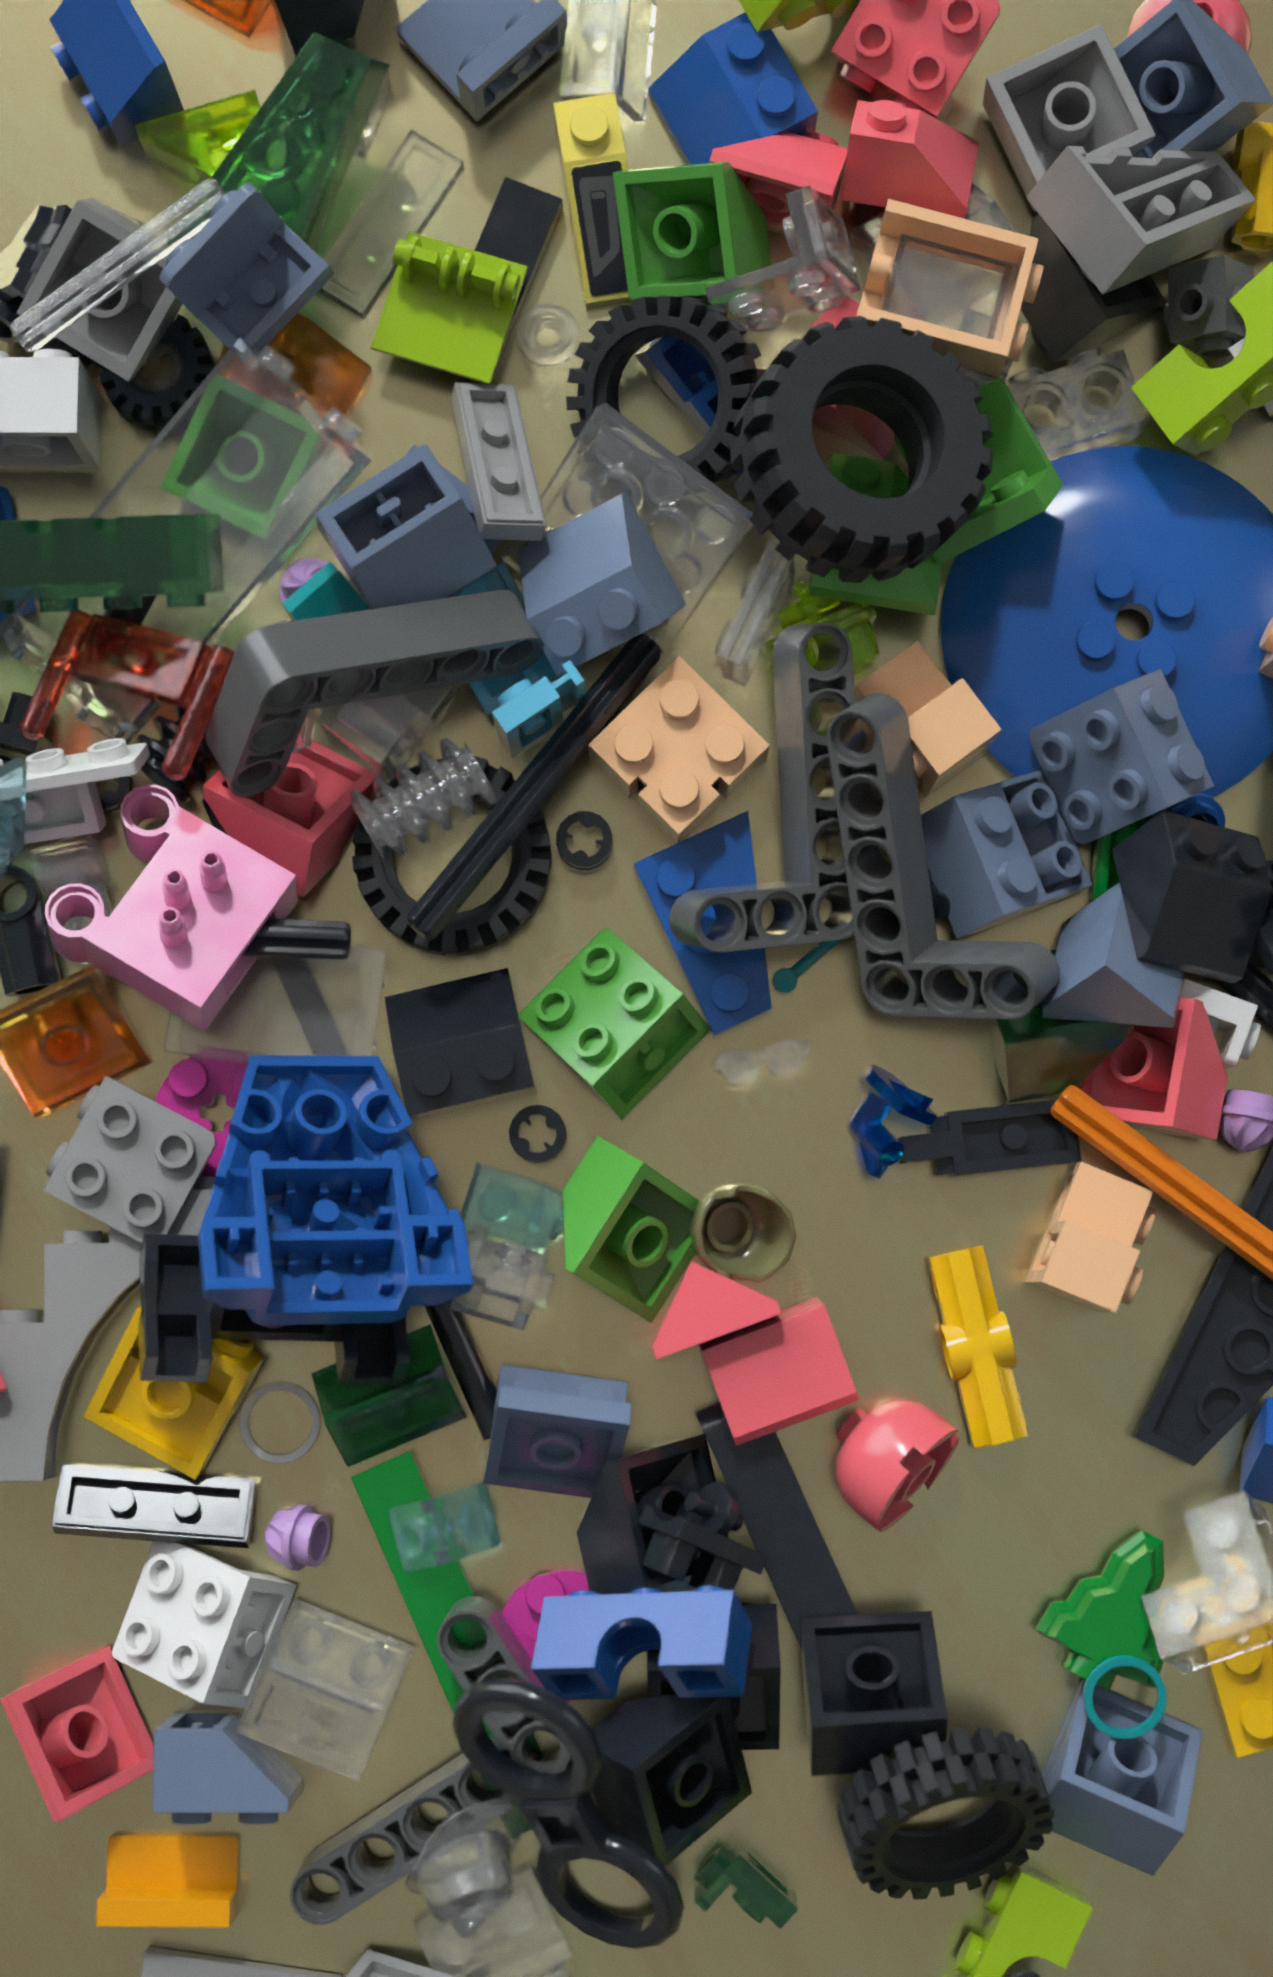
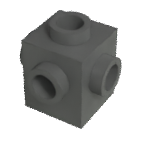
[1164,255,1254,359]

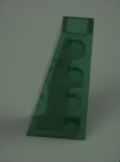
[166,32,390,251]
[0,514,224,614]

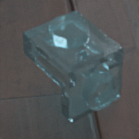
[460,1162,564,1254]
[389,1482,501,1572]

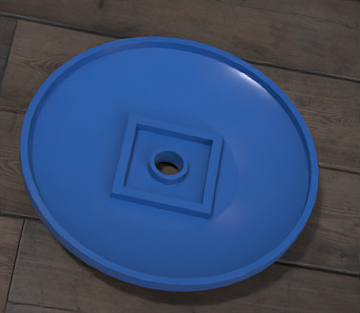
[939,446,1273,811]

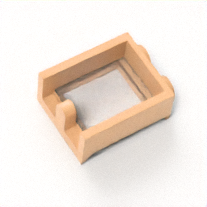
[857,199,1044,379]

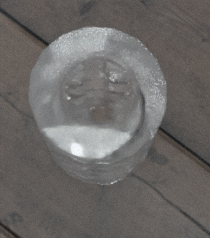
[350,737,498,862]

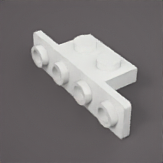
[0,738,150,848]

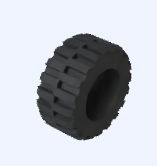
[730,316,994,583]

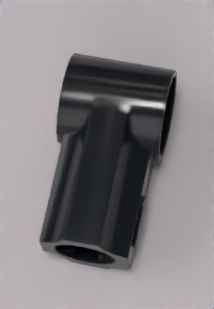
[0,865,62,997]

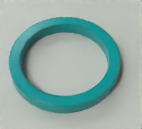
[1083,1655,1167,1739]

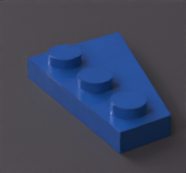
[633,811,772,1037]

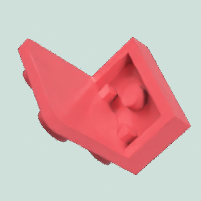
[831,0,1001,123]

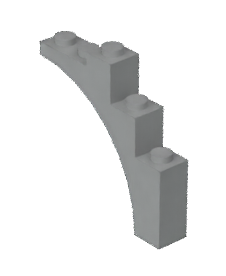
[0,1177,215,1481]

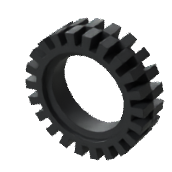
[566,296,766,497]
[352,753,552,956]
[837,1727,1055,1900]

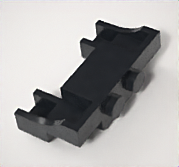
[138,1234,410,1386]

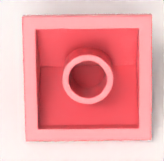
[651,1261,782,1360]
[698,1297,859,1446]
[0,1645,154,1823]

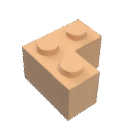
[854,640,1002,797]
[1025,1162,1156,1313]

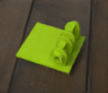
[371,231,528,385]

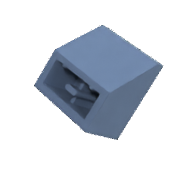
[315,443,497,609]
[921,770,1093,939]
[153,1711,304,1825]

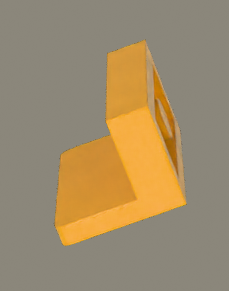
[96,1833,240,1928]

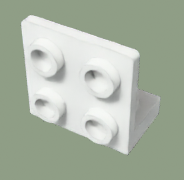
[112,1541,297,1709]

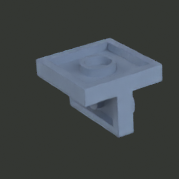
[483,1364,631,1498]

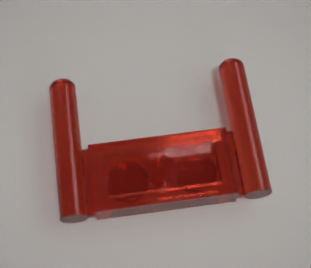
[19,608,235,780]

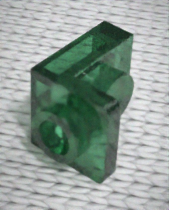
[694,1841,798,1929]

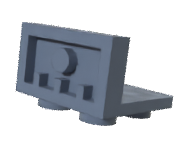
[397,0,568,121]

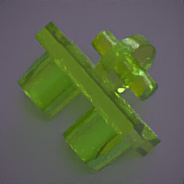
[762,581,879,670]

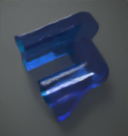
[849,1065,937,1179]

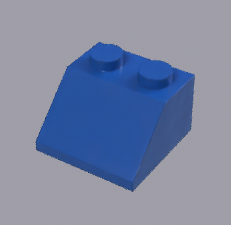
[49,0,185,147]
[648,12,818,165]

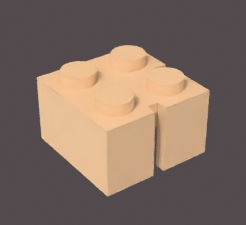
[588,656,770,844]

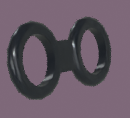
[452,1678,684,1949]

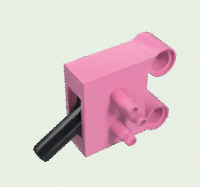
[45,784,351,1031]

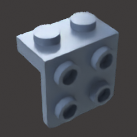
[160,183,335,366]
[1029,669,1214,844]

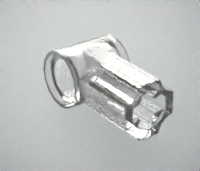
[30,833,113,967]

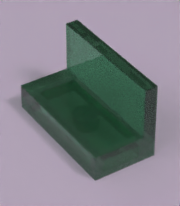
[311,1324,467,1467]

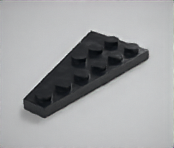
[1134,1147,1273,1467]

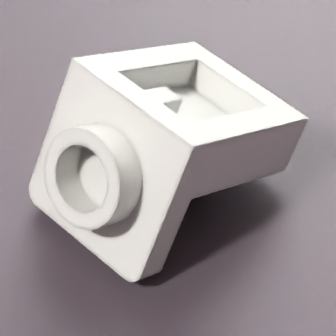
[1180,979,1261,1069]

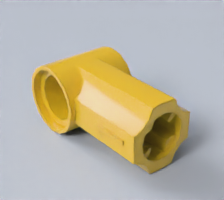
[1231,121,1273,252]

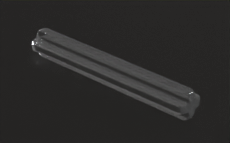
[10,179,227,352]

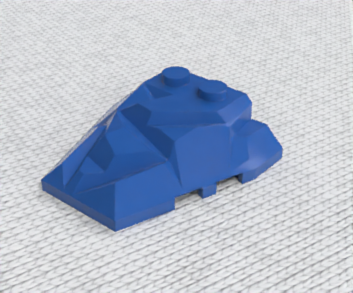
[198,1055,473,1326]

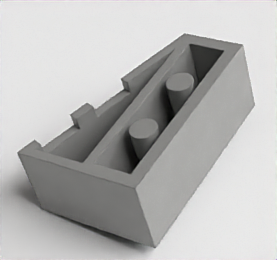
[1026,146,1256,295]

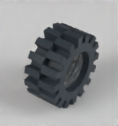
[98,314,217,433]

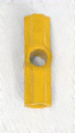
[928,1245,1028,1448]

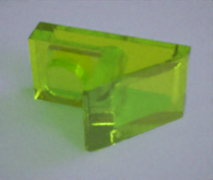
[135,89,269,198]

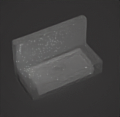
[559,0,657,122]

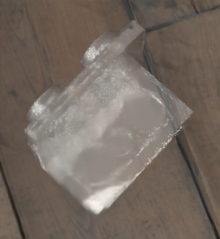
[705,185,861,332]

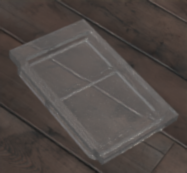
[164,946,387,1077]

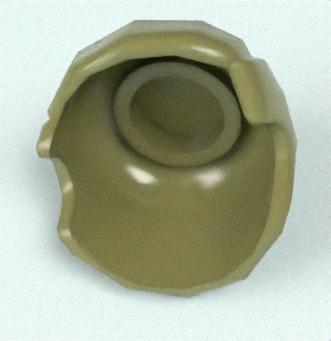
[689,1183,797,1282]

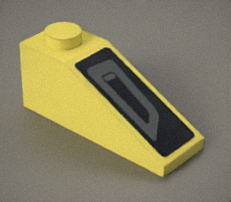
[553,93,631,308]

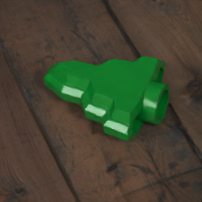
[1035,1530,1165,1690]

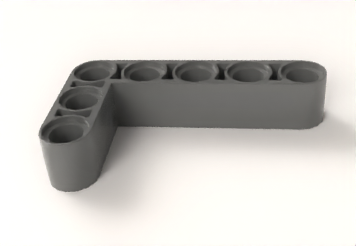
[205,590,544,797]
[669,623,855,952]
[827,693,1060,1019]
[290,1596,570,1925]

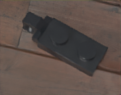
[897,1099,1082,1177]

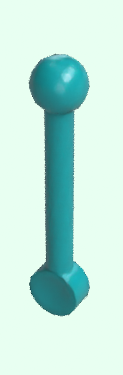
[772,939,843,994]

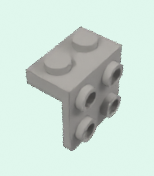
[43,1076,217,1243]

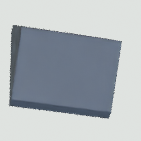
[1042,882,1185,1028]

